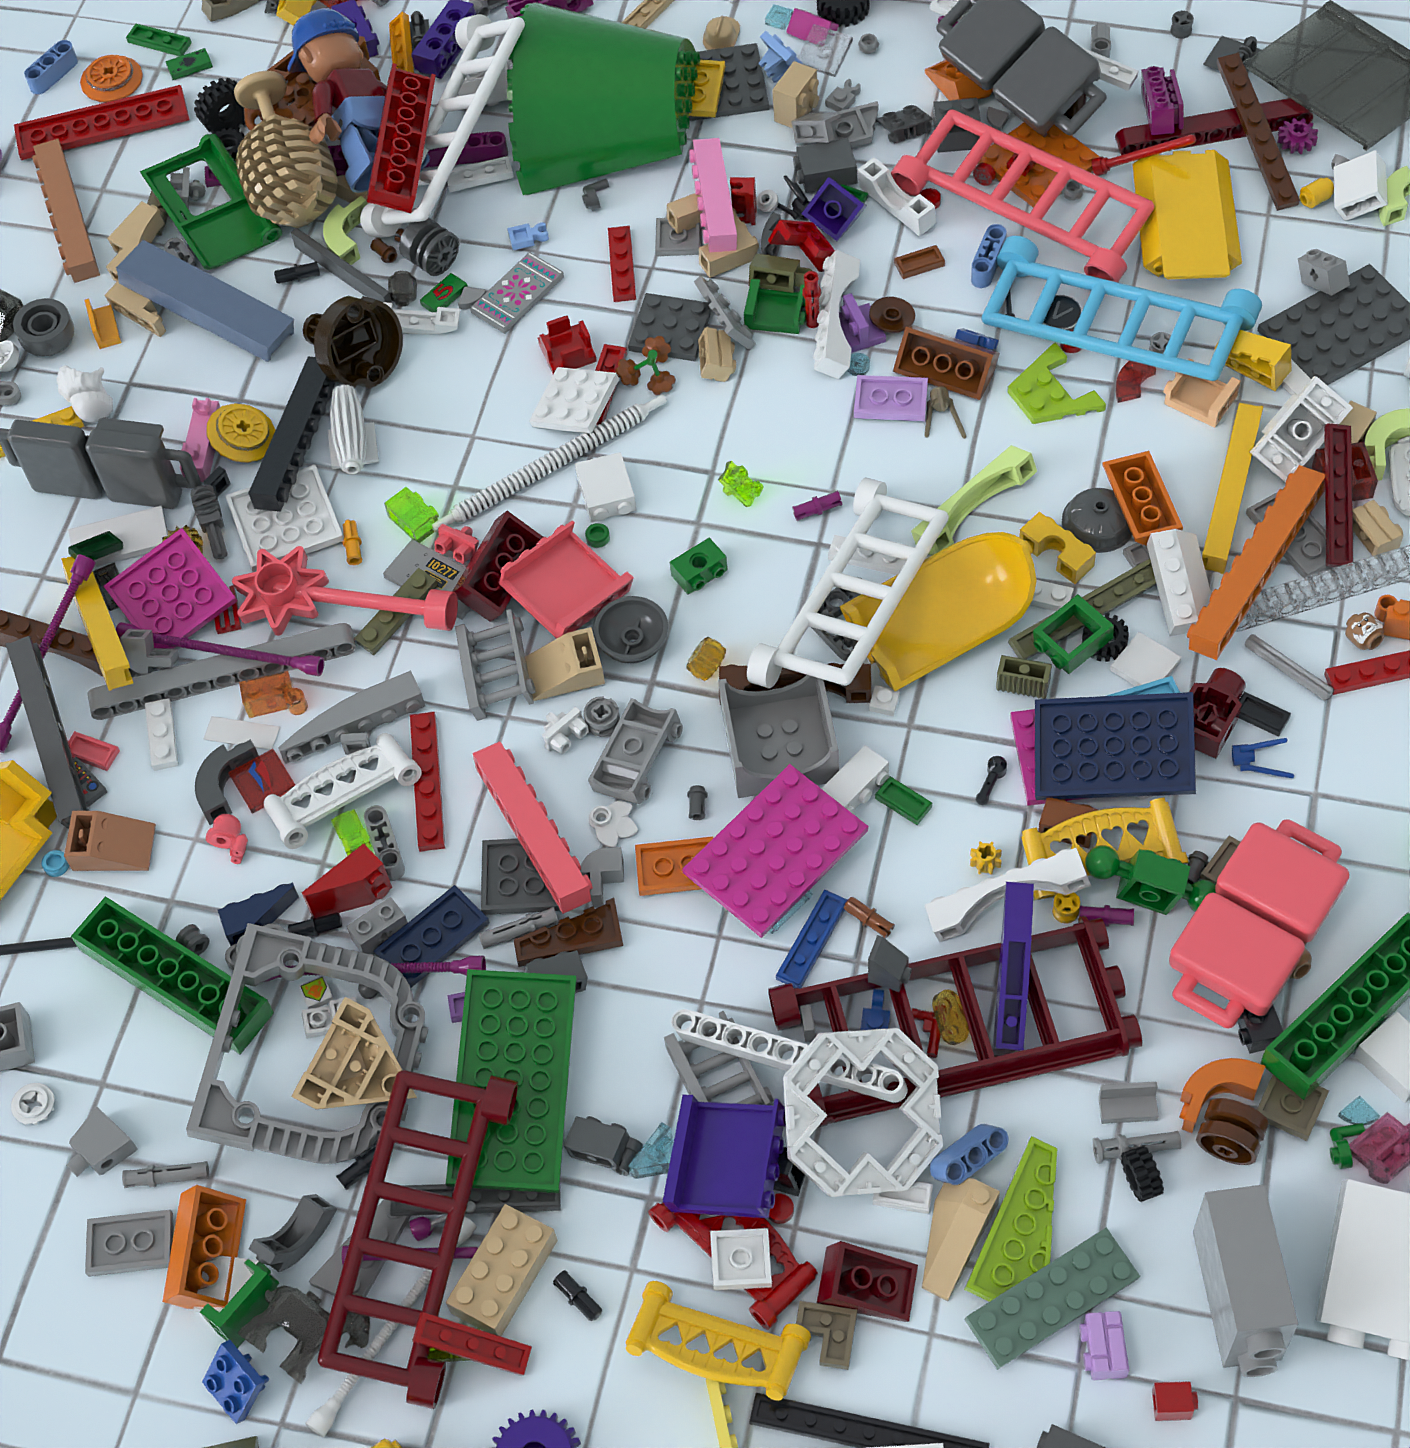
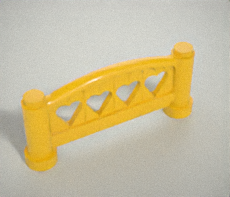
[1021,797,1189,900]
[626,1281,811,1401]

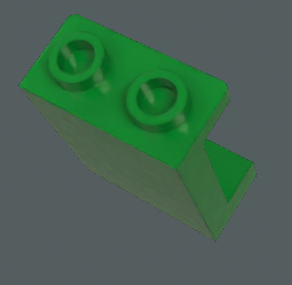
[744,279,806,334]
[200,1259,283,1349]

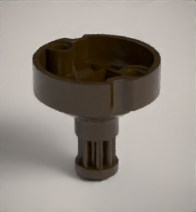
[302,296,403,389]

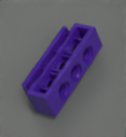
[411,0,476,79]

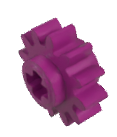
[1277,118,1318,155]

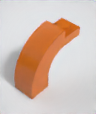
[1179,1058,1265,1133]

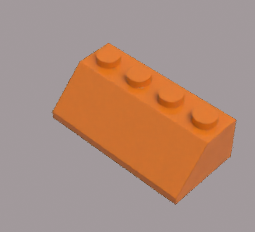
[1102,451,1183,546]
[162,1185,246,1309]

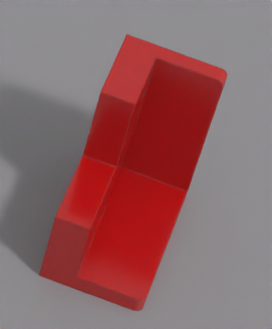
[768,220,835,272]

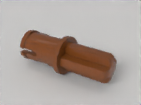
[844,897,895,939]

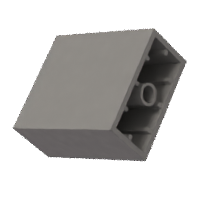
[1193,1184,1298,1377]

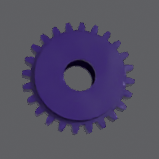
[492,1409,581,1448]

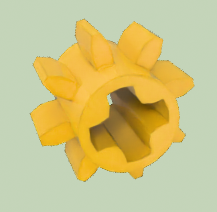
[970,841,1002,875]

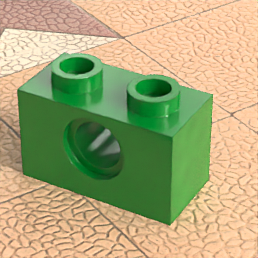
[669,537,728,595]

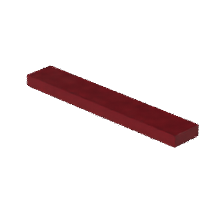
[1324,423,1353,569]

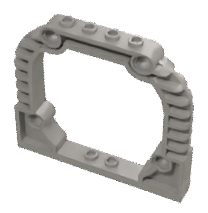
[186,923,429,1164]

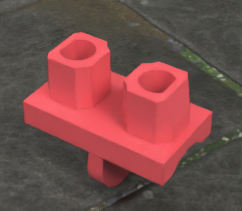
[435,524,479,564]

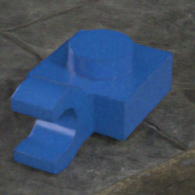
[860,989,890,1030]

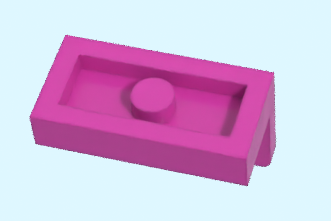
[786,8,839,47]

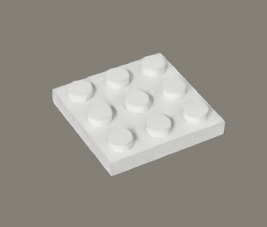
[529,367,619,434]

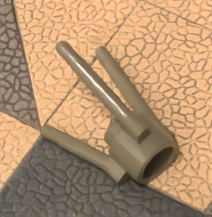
[924,386,967,439]

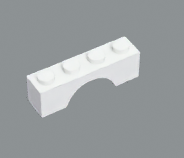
[857,157,936,236]

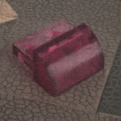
[1349,1112,1410,1184]

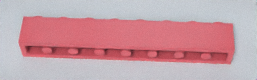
[472,741,593,914]

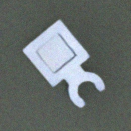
[507,223,549,250]

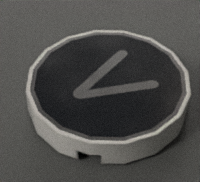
[1043,294,1083,330]

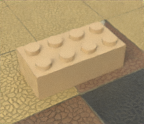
[445,1204,558,1336]

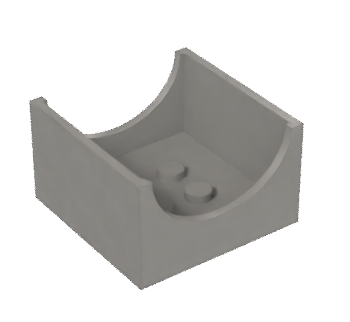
[718,675,839,798]

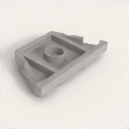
[816,101,879,148]

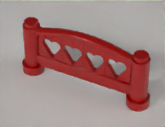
[648,1203,818,1330]

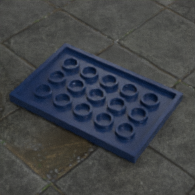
[1035,692,1196,800]

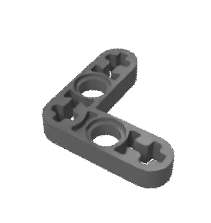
[811,577,862,661]

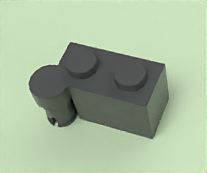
[563,1116,643,1176]

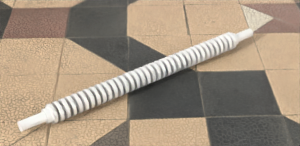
[431,394,667,532]

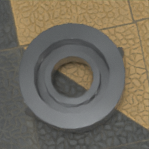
[13,298,74,356]

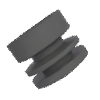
[399,218,460,276]

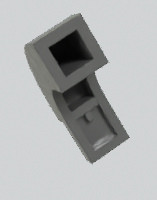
[195,739,260,825]
[248,1194,337,1272]

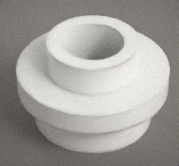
[756,189,778,212]

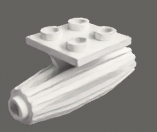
[328,385,379,474]

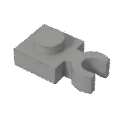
[825,79,861,112]

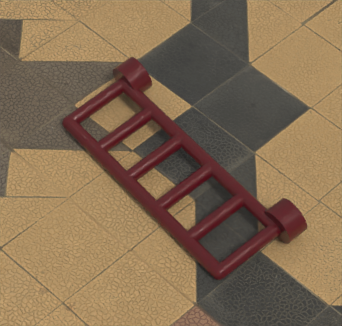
[317,1070,518,1409]

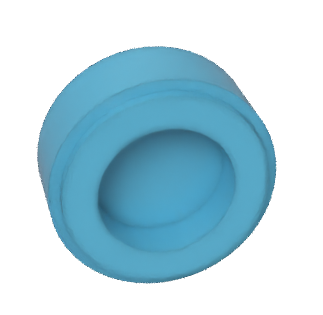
[41,850,69,877]

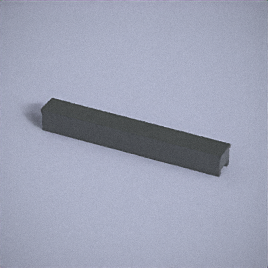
[6,636,89,829]

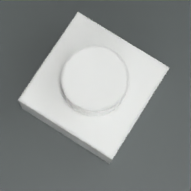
[869,685,900,717]

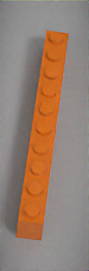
[1187,465,1325,660]

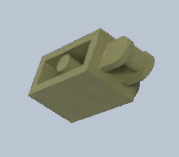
[749,253,812,293]

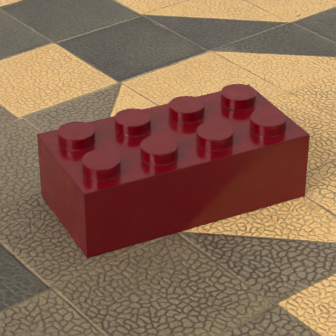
[453,510,543,622]

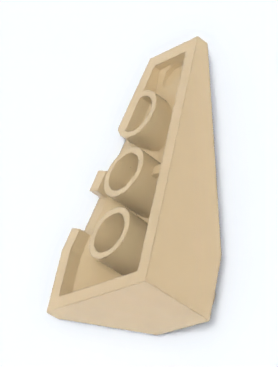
[922,1178,1000,1301]

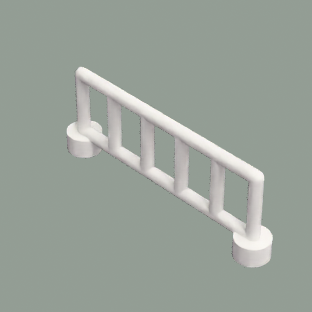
[360,14,525,238]

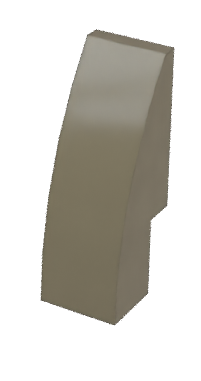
[201,0,260,22]

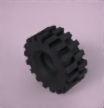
[817,0,870,27]
[194,78,245,134]

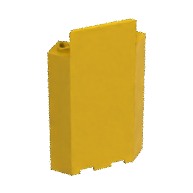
[1132,150,1242,279]

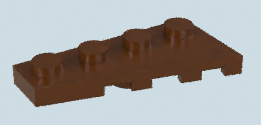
[514,898,624,967]

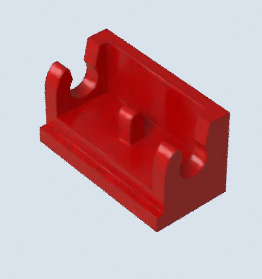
[730,177,757,225]

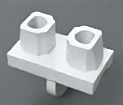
[542,706,589,754]

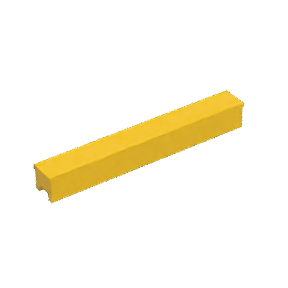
[1202,403,1263,574]
[61,556,134,691]

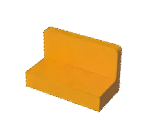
[85,299,122,349]

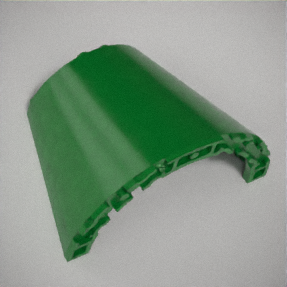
[507,3,700,195]

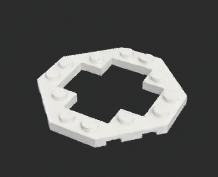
[783,1028,943,1197]

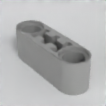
[364,805,405,881]

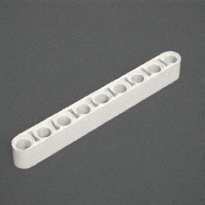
[671,1009,908,1103]

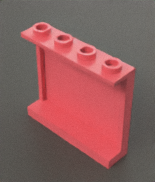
[499,520,634,639]

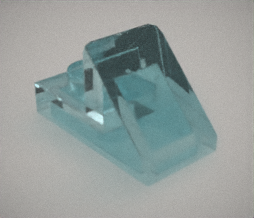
[629,1122,673,1179]

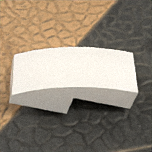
[301,997,357,1039]

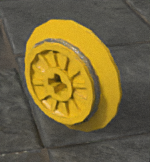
[206,403,276,463]

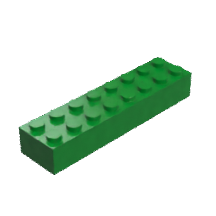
[71,896,274,1055]
[1260,912,1410,1100]

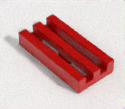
[214,585,242,634]

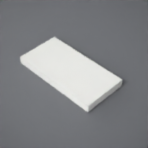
[68,506,169,567]

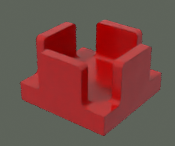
[538,315,597,374]

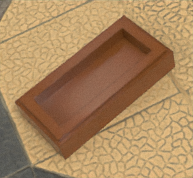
[894,245,945,279]

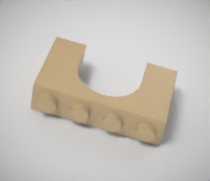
[667,193,759,278]

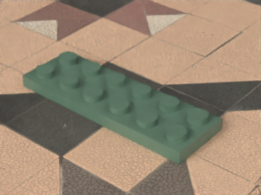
[964,1227,1140,1370]

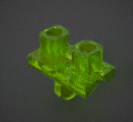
[718,461,764,507]

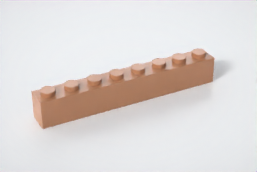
[32,139,100,283]

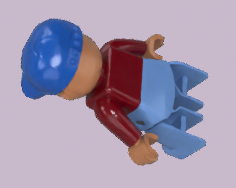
[287,8,430,193]

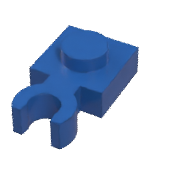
[955,328,999,350]

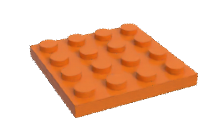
[978,122,1100,208]

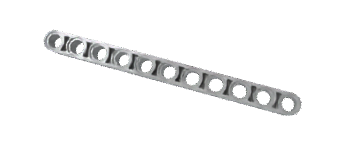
[87,623,356,720]

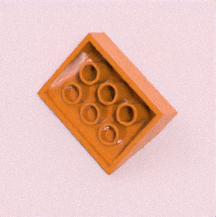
[924,60,993,100]

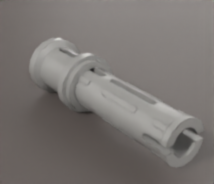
[1093,1131,1181,1164]

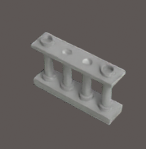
[455,609,536,721]
[664,1010,774,1105]

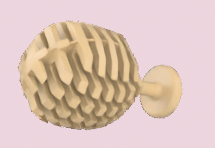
[234,71,338,229]

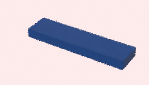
[776,889,847,989]

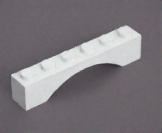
[813,249,860,379]
[924,848,1091,942]

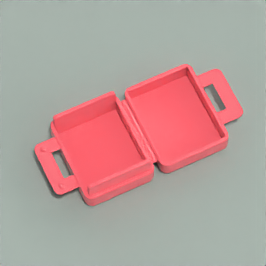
[1169,819,1349,1028]

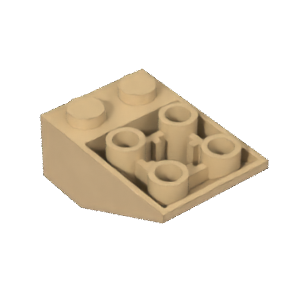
[525,627,605,701]

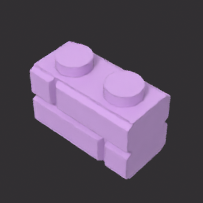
[1079,1311,1129,1380]

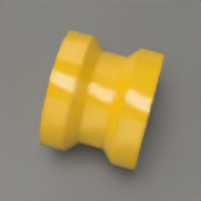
[1052,892,1080,924]

